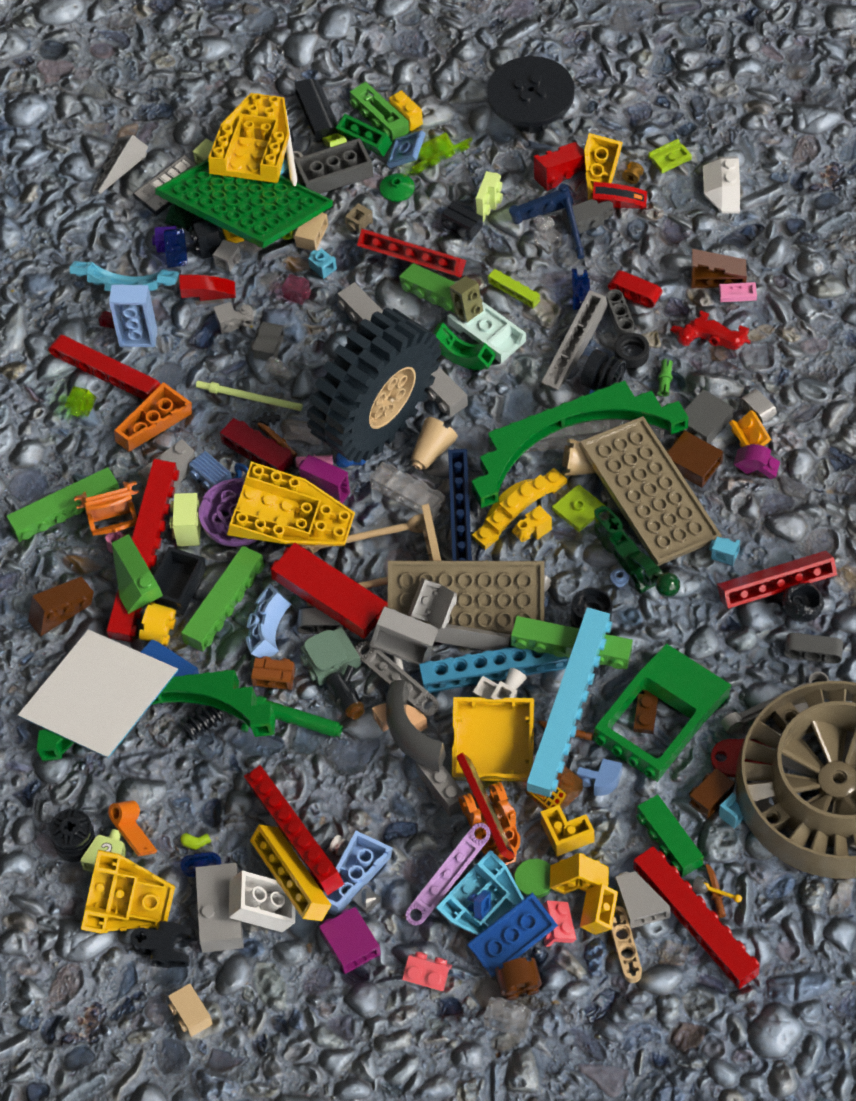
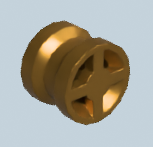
[622,162,644,184]

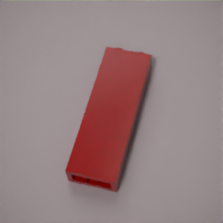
[271,542,388,639]

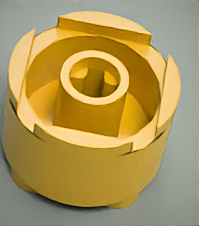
[139,602,176,646]

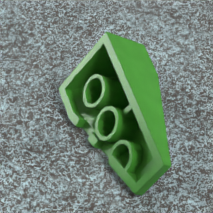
[112,534,163,614]

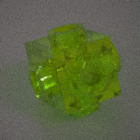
[64,386,97,417]

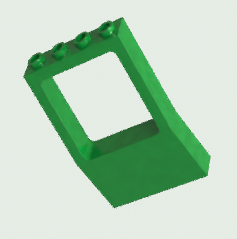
[593,644,731,782]

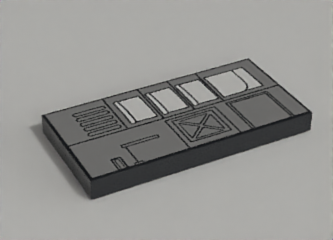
[133,154,198,216]

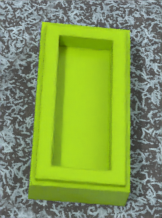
[322,133,347,148]

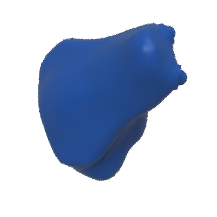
[336,453,366,468]

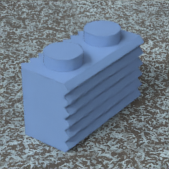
[189,451,232,491]

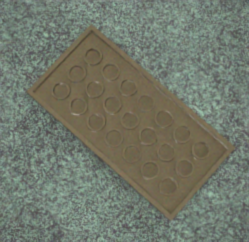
[579,416,722,566]
[388,560,544,639]

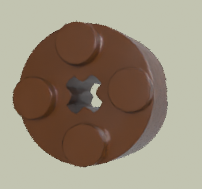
[495,957,542,1001]

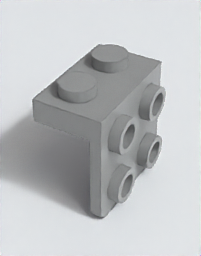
[408,578,457,630]

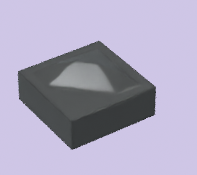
[352,885,381,914]

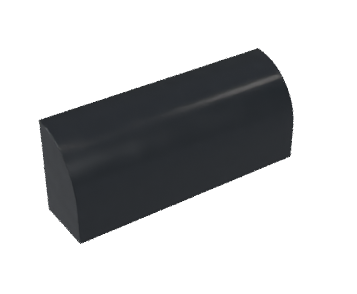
[294,79,340,143]

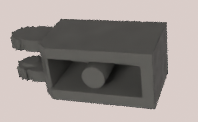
[562,199,613,235]

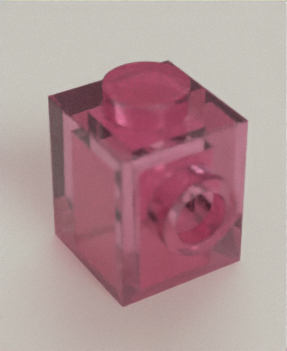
[282,274,311,304]

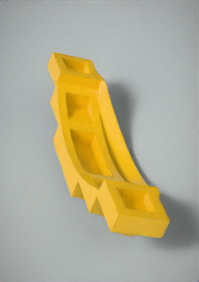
[472,468,567,550]

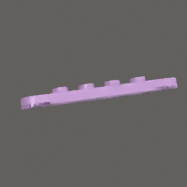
[406,823,491,925]

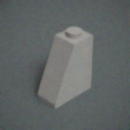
[615,871,670,929]

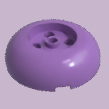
[199,478,258,547]

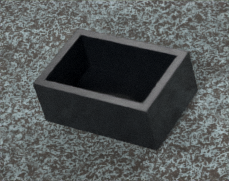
[148,547,207,616]

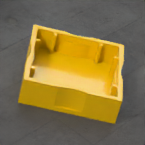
[452,697,534,782]

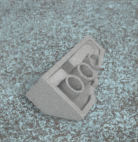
[91,135,148,195]

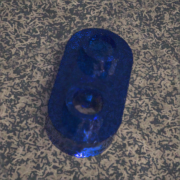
[180,852,222,877]

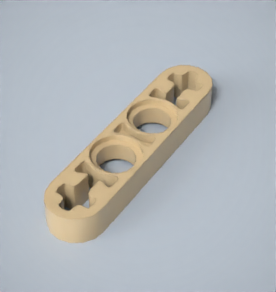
[610,906,642,983]

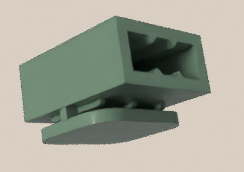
[299,627,361,686]

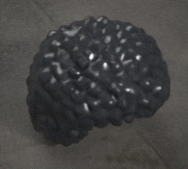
[781,583,825,622]

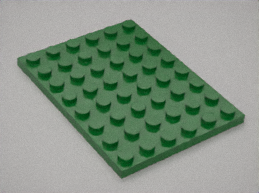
[155,159,333,248]

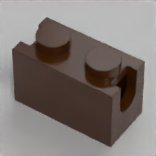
[689,768,735,819]

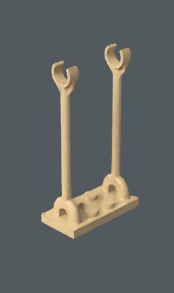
[300,504,441,606]

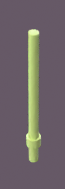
[196,381,303,411]

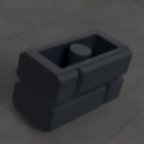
[441,201,483,240]

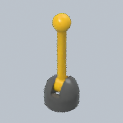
[692,876,742,903]

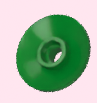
[380,173,415,202]

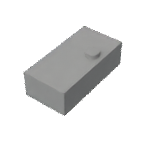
[195,863,244,953]

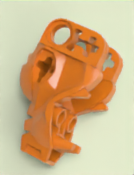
[458,782,520,865]

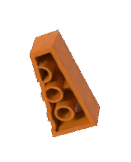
[114,382,192,452]

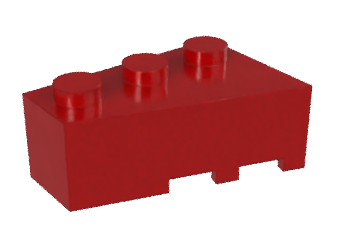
[533,142,585,191]

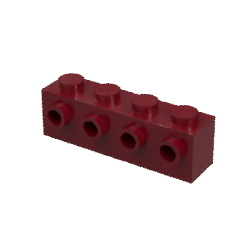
[220,418,293,472]

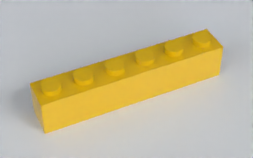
[250,824,331,921]

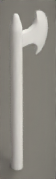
[286,110,300,187]

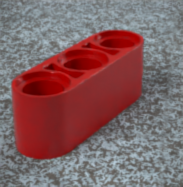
[608,270,663,308]

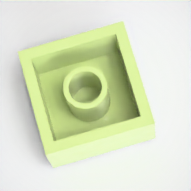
[170,493,201,546]

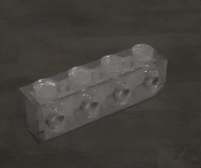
[370,462,446,521]

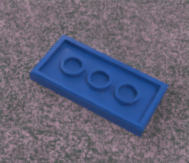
[467,892,558,978]

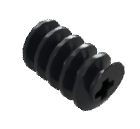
[180,705,224,740]

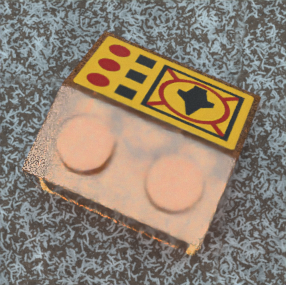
[525,766,583,811]

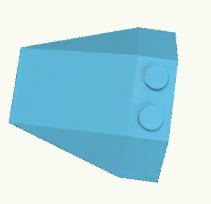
[436,850,524,936]

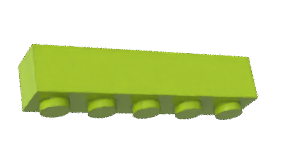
[488,269,540,309]

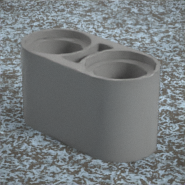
[739,389,777,424]

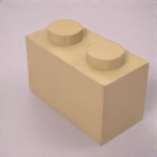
[293,213,328,251]
[168,984,213,1037]

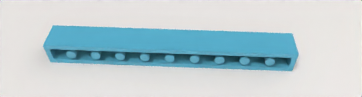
[527,607,612,798]

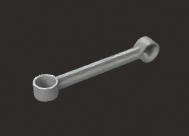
[721,672,829,734]

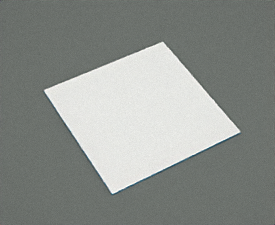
[18,629,179,758]

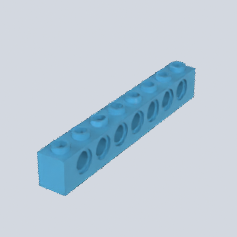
[419,647,569,693]

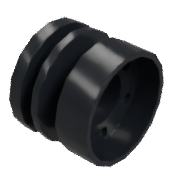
[581,349,626,390]
[570,588,613,634]
[49,809,96,862]

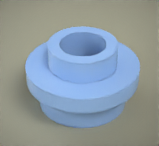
[610,568,630,587]

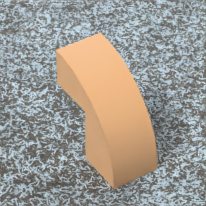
[372,703,427,732]

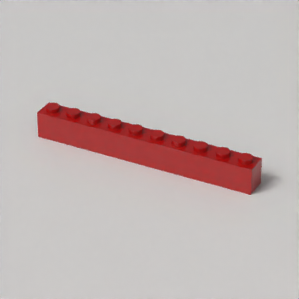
[107,459,180,642]

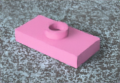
[719,282,757,302]

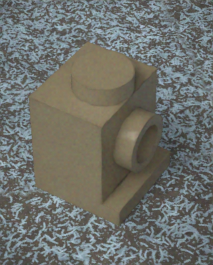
[345,203,373,233]

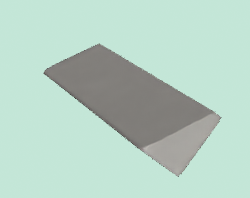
[433,624,510,651]

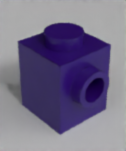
[152,226,178,253]

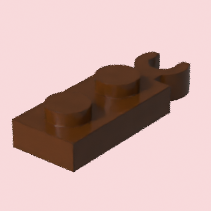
[634,690,658,734]

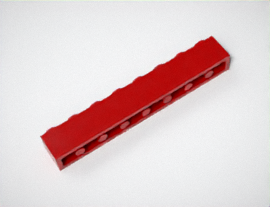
[244,765,345,896]
[633,846,760,989]

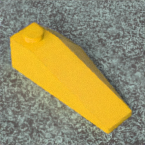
[584,133,623,200]

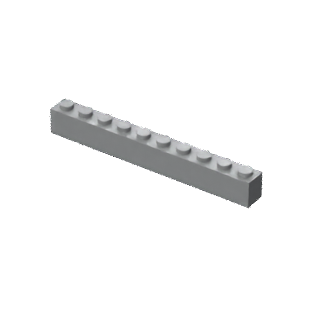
[337,282,468,417]

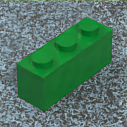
[336,114,392,157]

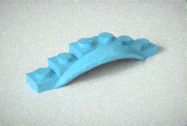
[70,261,179,292]

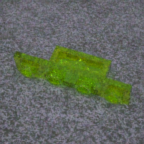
[409,132,473,174]

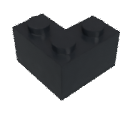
[189,219,221,259]

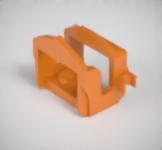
[74,481,139,536]

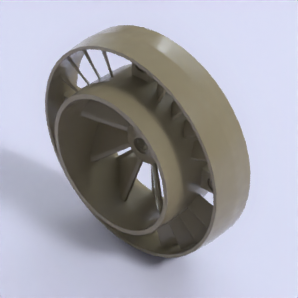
[735,681,856,879]

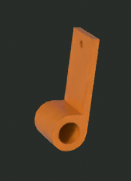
[108,800,157,856]

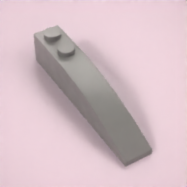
[541,290,608,390]

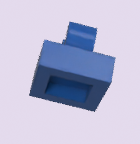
[467,890,491,920]

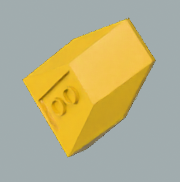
[208,93,289,183]
[227,462,355,546]

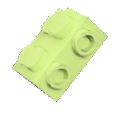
[476,171,503,222]

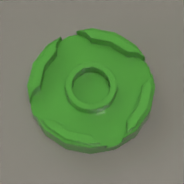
[514,858,551,898]

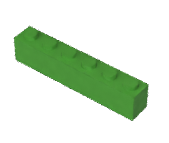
[7,467,119,542]
[181,546,264,652]
[511,616,633,670]

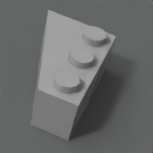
[139,439,195,492]

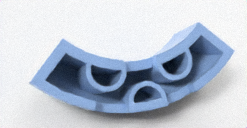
[246,583,292,658]

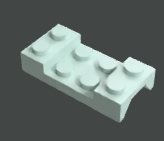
[447,301,526,363]

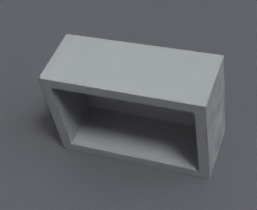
[369,606,439,666]

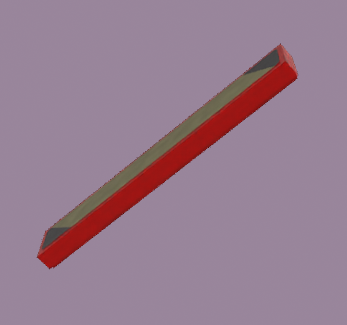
[457,752,516,860]

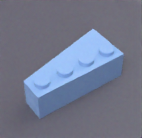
[323,831,393,917]

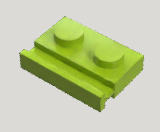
[648,139,692,174]

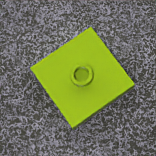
[552,484,605,532]

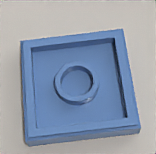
[386,130,426,168]

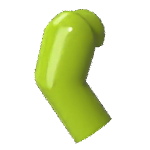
[180,833,211,850]

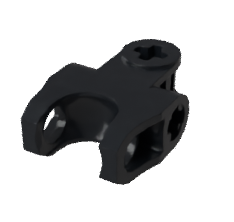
[130,921,195,968]

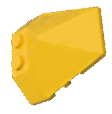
[81,850,175,934]

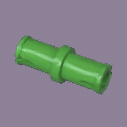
[657,359,673,397]

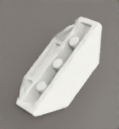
[703,156,740,214]

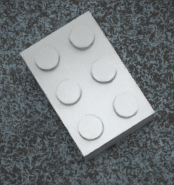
[229,871,295,932]

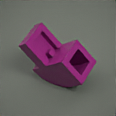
[733,444,780,479]

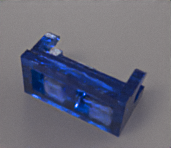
[164,228,188,268]
[572,268,590,310]

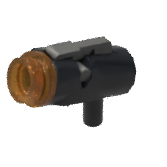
[326,665,365,720]

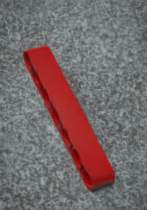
[48,334,161,400]

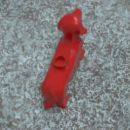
[670,310,750,351]

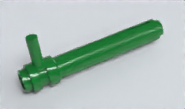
[240,696,343,738]

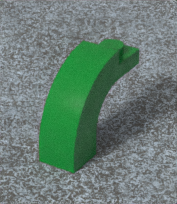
[433,322,496,370]

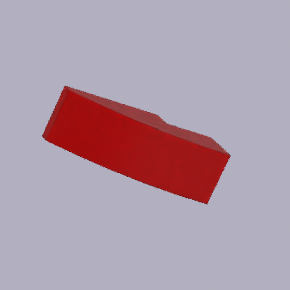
[179,275,236,301]

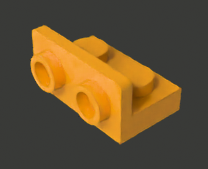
[729,410,772,448]

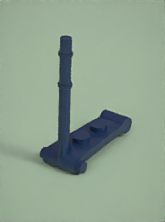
[509,184,584,259]

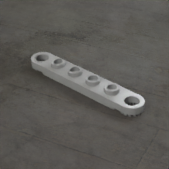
[355,641,439,716]

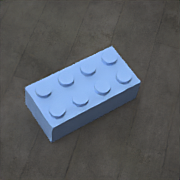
[109,284,158,347]

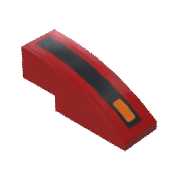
[593,182,647,209]

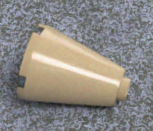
[410,417,458,470]
[562,438,596,476]

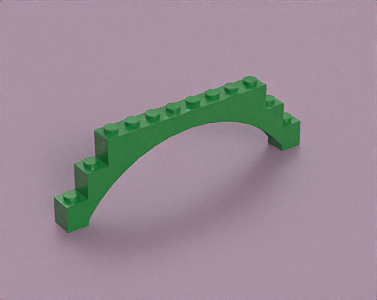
[472,381,689,508]
[37,670,276,761]

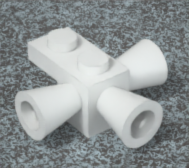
[473,668,527,700]

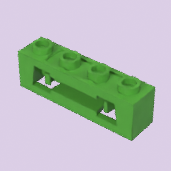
[349,81,409,143]

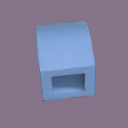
[577,758,622,796]

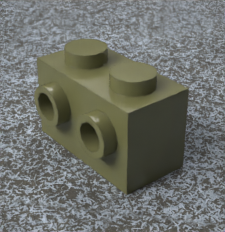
[449,276,483,322]

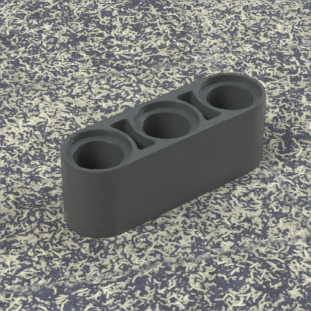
[607,289,634,338]
[297,608,352,634]
[784,633,844,664]

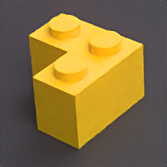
[540,805,595,856]
[550,853,609,895]

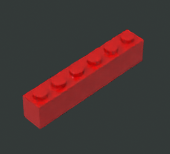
[357,229,466,278]
[717,551,837,609]

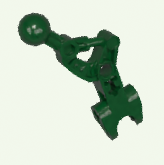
[594,505,680,597]

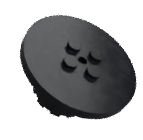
[487,56,575,134]

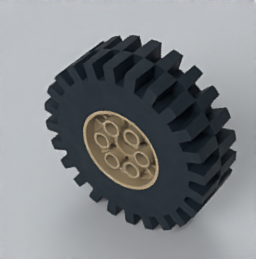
[307,308,441,463]

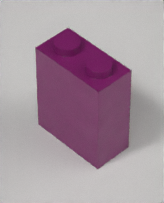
[298,454,350,504]
[319,907,381,974]

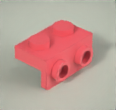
[543,900,576,947]
[402,952,452,991]

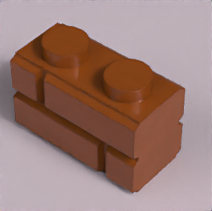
[251,656,295,690]

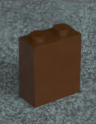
[666,431,723,488]

